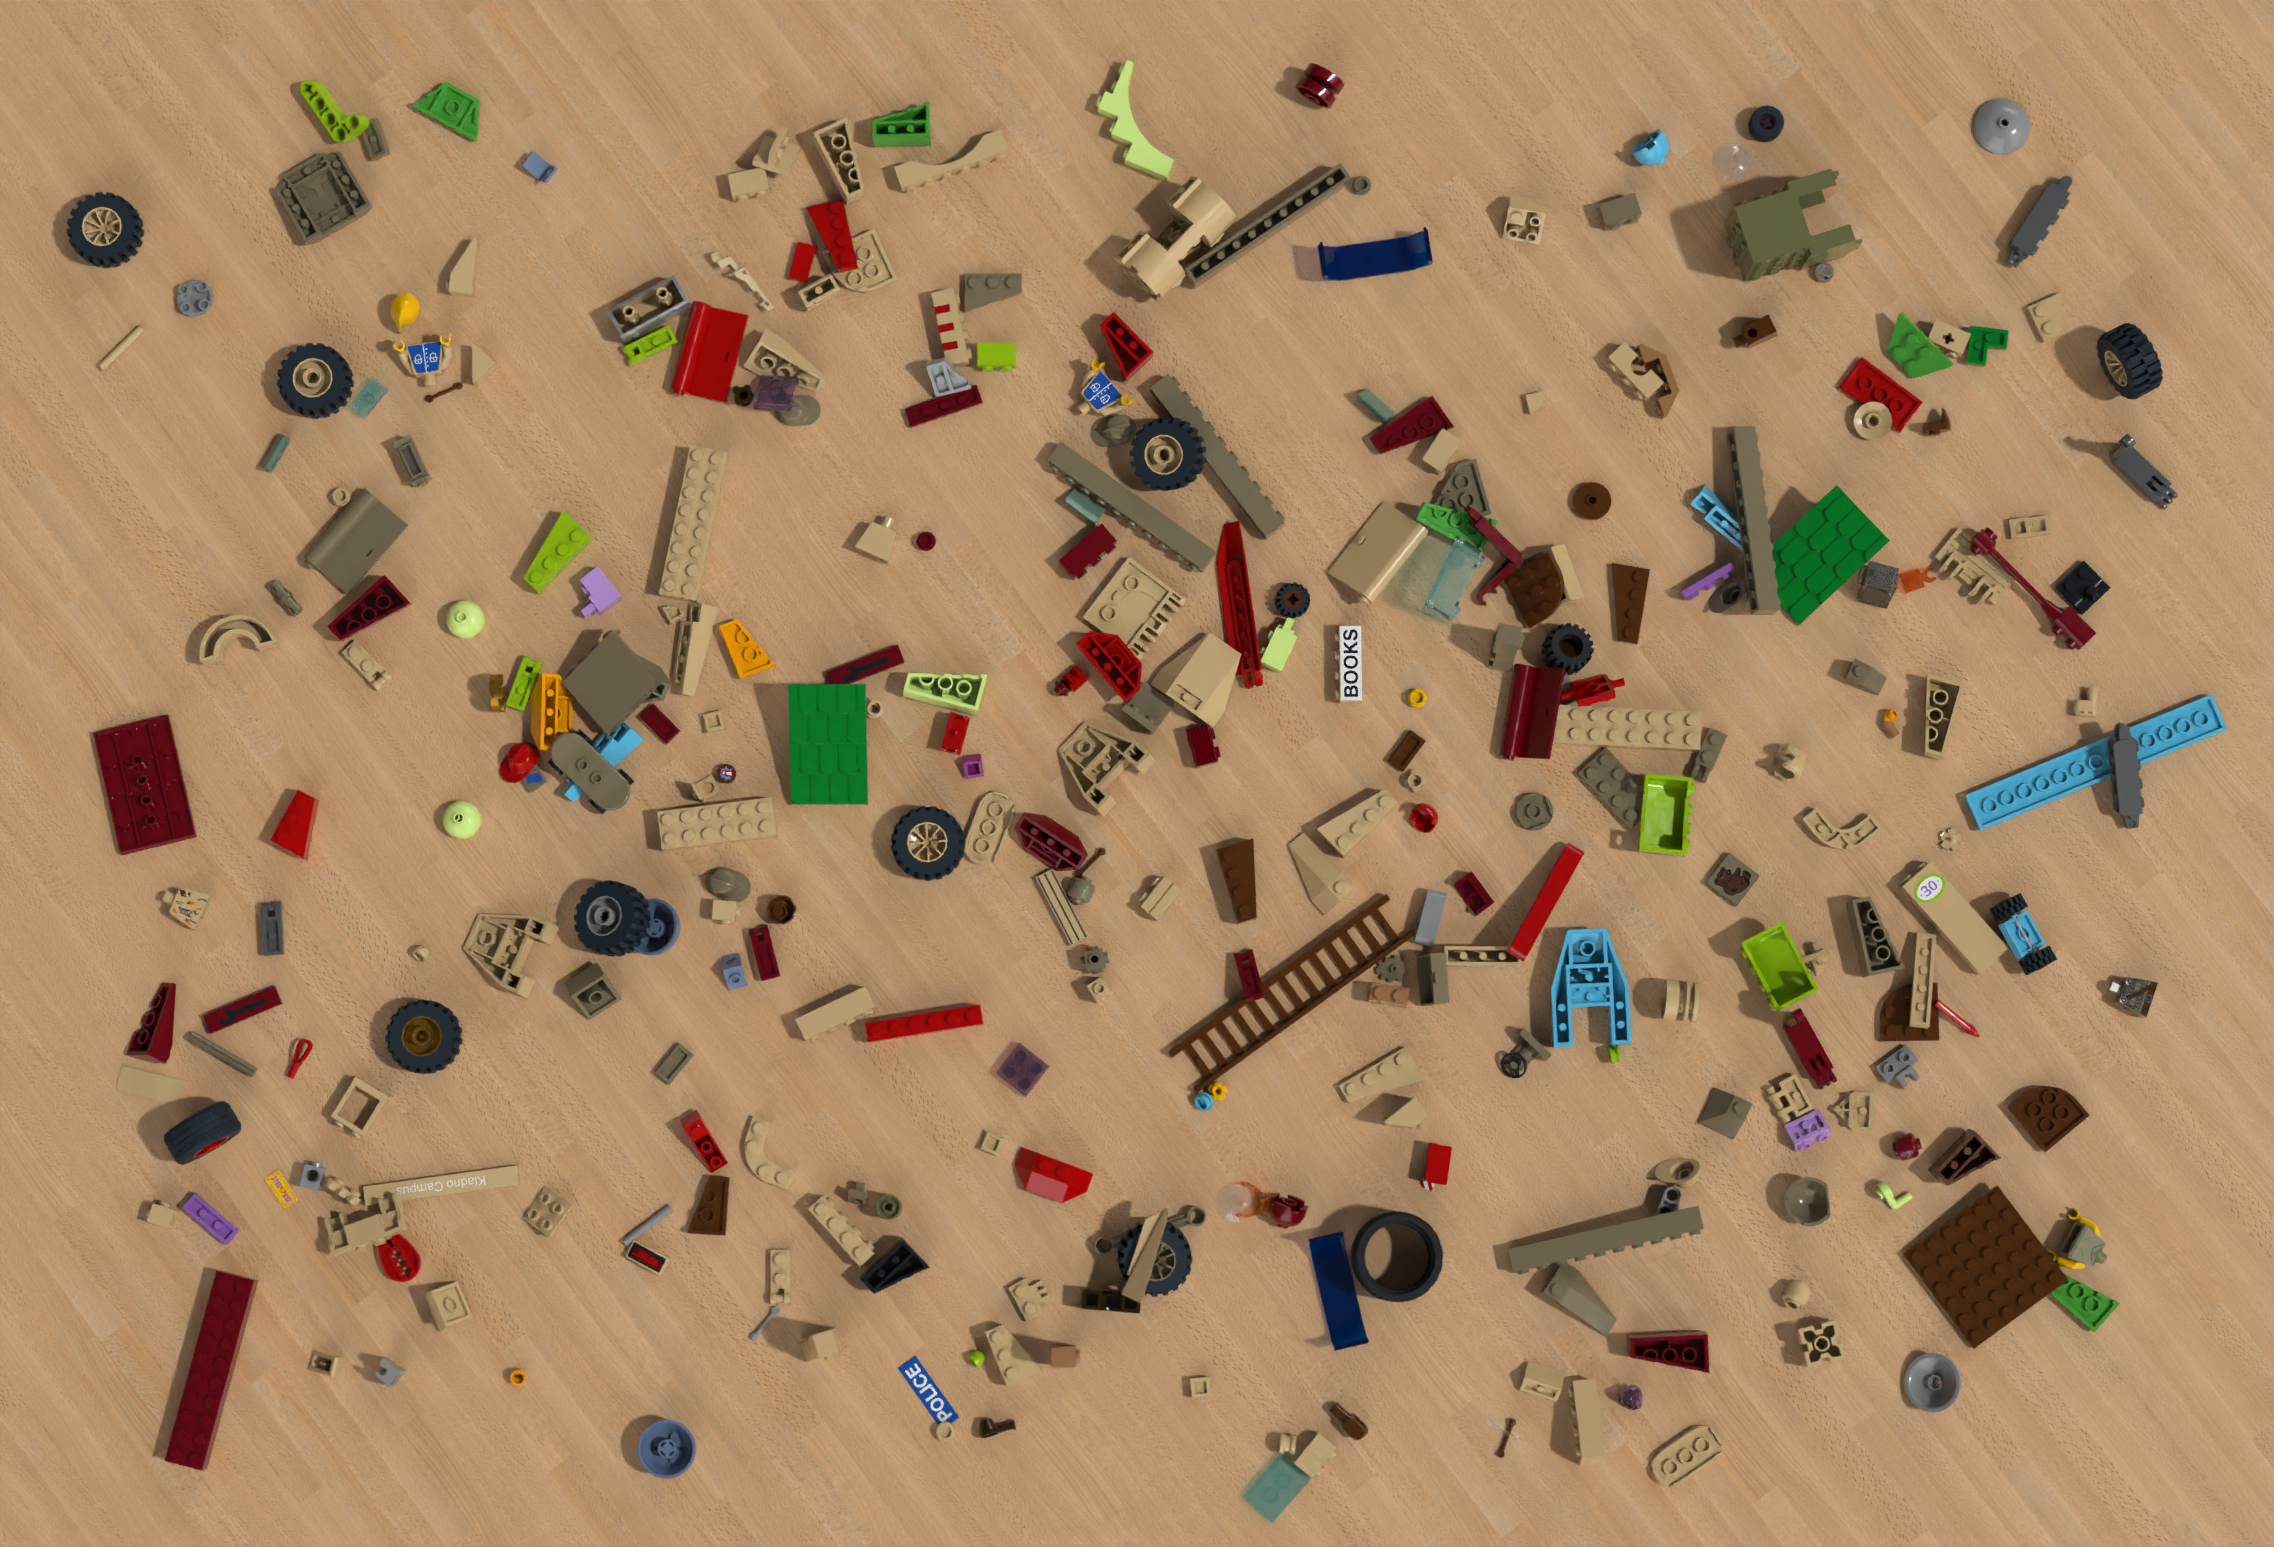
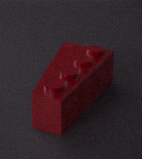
[327,575,412,641]
[1627,1331,1709,1373]

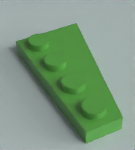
[1414,502,1498,554]
[2050,1274,2120,1332]

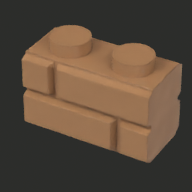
[1368,982,1410,1008]

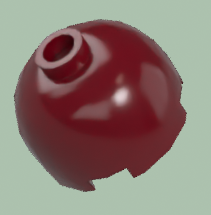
[1268,1193,1308,1229]

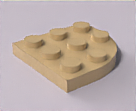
[822,229,898,292]

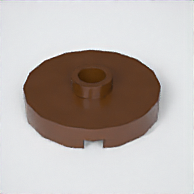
[1573,482,1611,520]

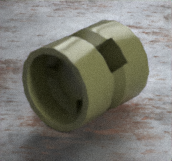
[876,1195,902,1220]

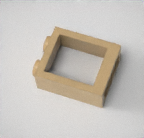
[331,1077,391,1138]

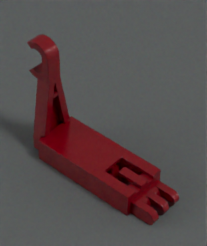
[1464,506,1524,606]
[1783,1008,1837,1090]

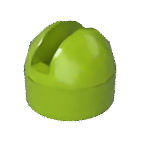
[968,1351,985,1368]

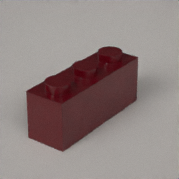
[1059,524,1117,580]

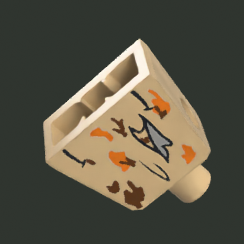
[163,888,214,931]

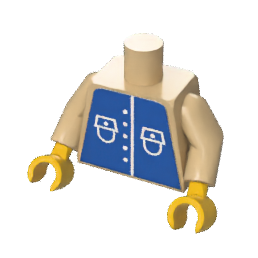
[393,333,453,387]
[1077,357,1135,416]

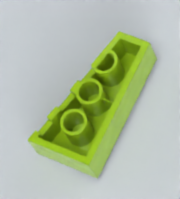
[523,510,593,594]

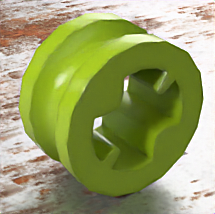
[1608,1045,1621,1064]

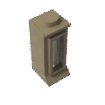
[392,435,431,488]

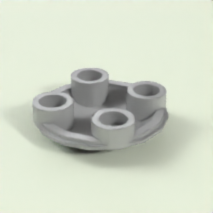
[176,280,214,317]

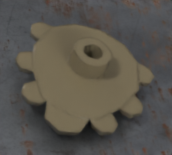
[1376,955,1405,983]

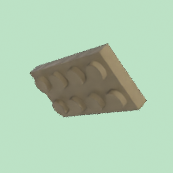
[1577,748,1644,830]

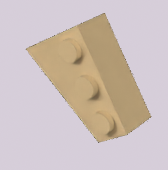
[985,1324,1043,1386]

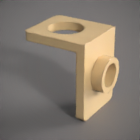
[690,775,721,802]

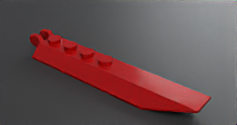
[1216,521,1263,689]

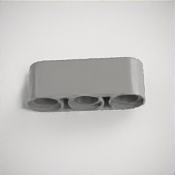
[1414,889,1447,947]
[1654,1186,1681,1240]

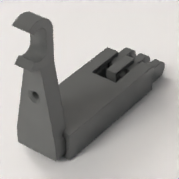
[2110,434,2178,510]

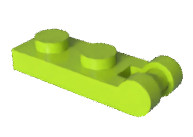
[622,325,678,366]
[505,656,543,712]

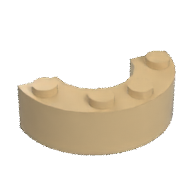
[199,615,279,665]

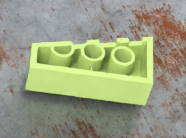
[903,673,987,716]

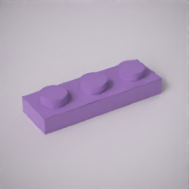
[1680,562,1735,600]
[182,1193,240,1245]

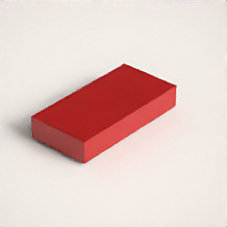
[789,242,817,283]

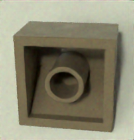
[565,962,621,1020]

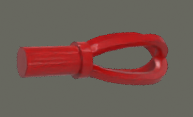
[287,1039,313,1079]

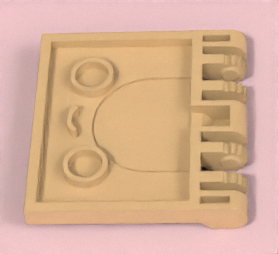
[1083,557,1186,661]

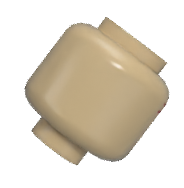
[1782,1280,1811,1310]

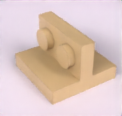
[752,127,801,177]
[425,1281,473,1331]

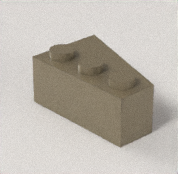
[1488,623,1524,672]

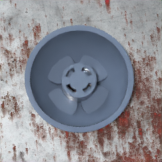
[633,898,681,956]
[638,1420,696,1479]

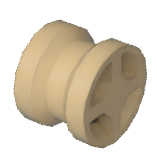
[1279,1434,1296,1454]

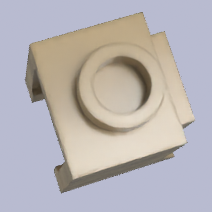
[1087,977,1113,1003]

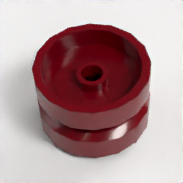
[1295,63,1344,109]

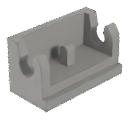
[375,1358,406,1388]

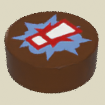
[717,764,737,784]

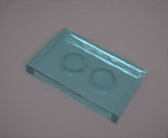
[1243,1453,1311,1523]

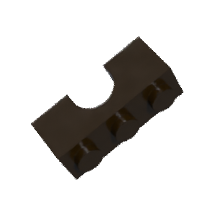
[1082,1289,1141,1314]

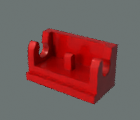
[941,712,970,755]

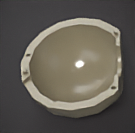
[1784,1177,1830,1226]

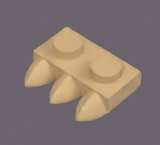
[324,1177,363,1206]

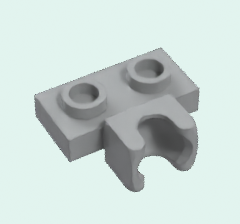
[1875,1045,1919,1089]

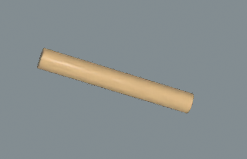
[98,326,144,370]

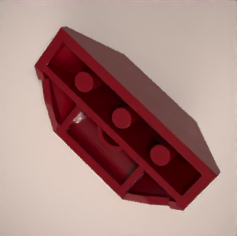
[1014,812,1088,871]

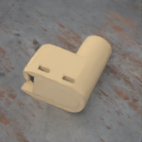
[2073,687,2098,717]

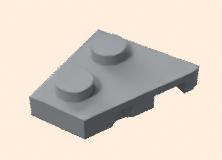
[926,358,972,397]

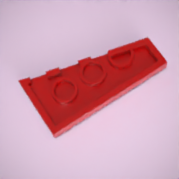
[806,198,858,273]

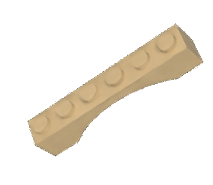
[894,129,1009,193]

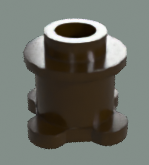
[733,384,753,407]

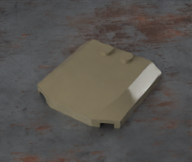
[274,151,373,245]

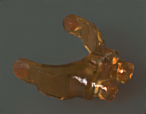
[1235,1182,1271,1218]

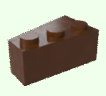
[1928,1129,2001,1186]

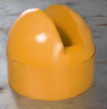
[510,1369,527,1386]

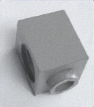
[299,1161,327,1191]

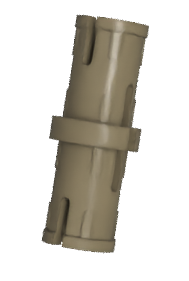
[270,580,303,616]

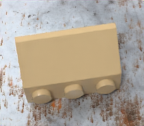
[1523,544,1584,608]

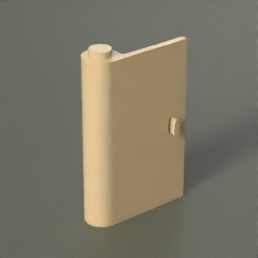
[1328,501,1428,604]

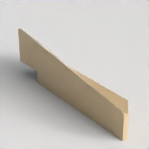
[673,603,718,696]
[1121,1208,1169,1303]

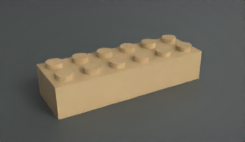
[657,797,778,852]

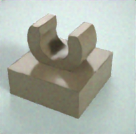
[847,1182,868,1206]

